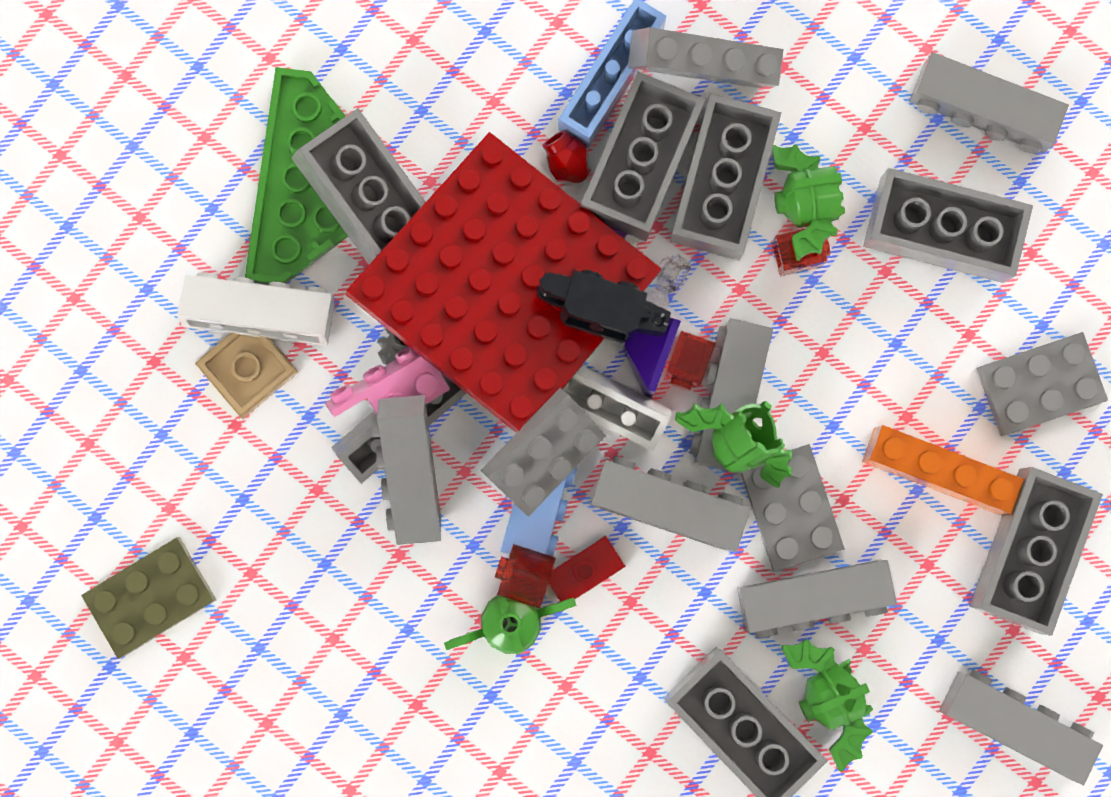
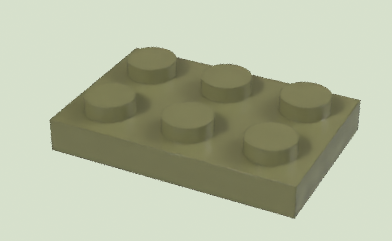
[81,537,217,659]

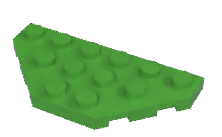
[245,67,348,285]

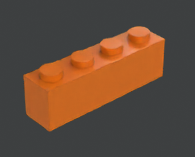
[862,425,1024,515]

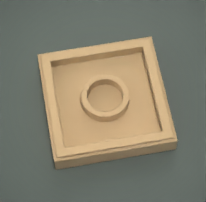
[195,333,299,419]

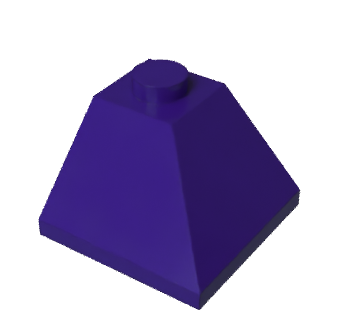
[623,318,681,398]

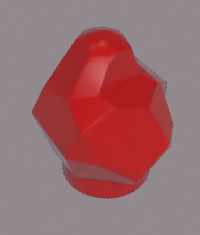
[542,130,590,183]

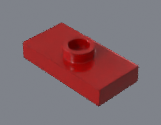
[544,535,626,602]

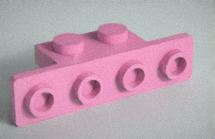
[325,346,450,417]

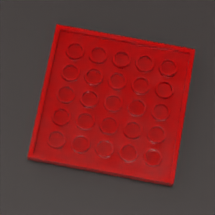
[346,131,662,433]

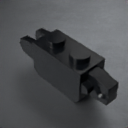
[536,270,671,343]

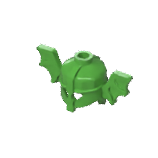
[771,144,845,260]
[675,401,793,488]
[443,591,577,655]
[781,639,873,772]

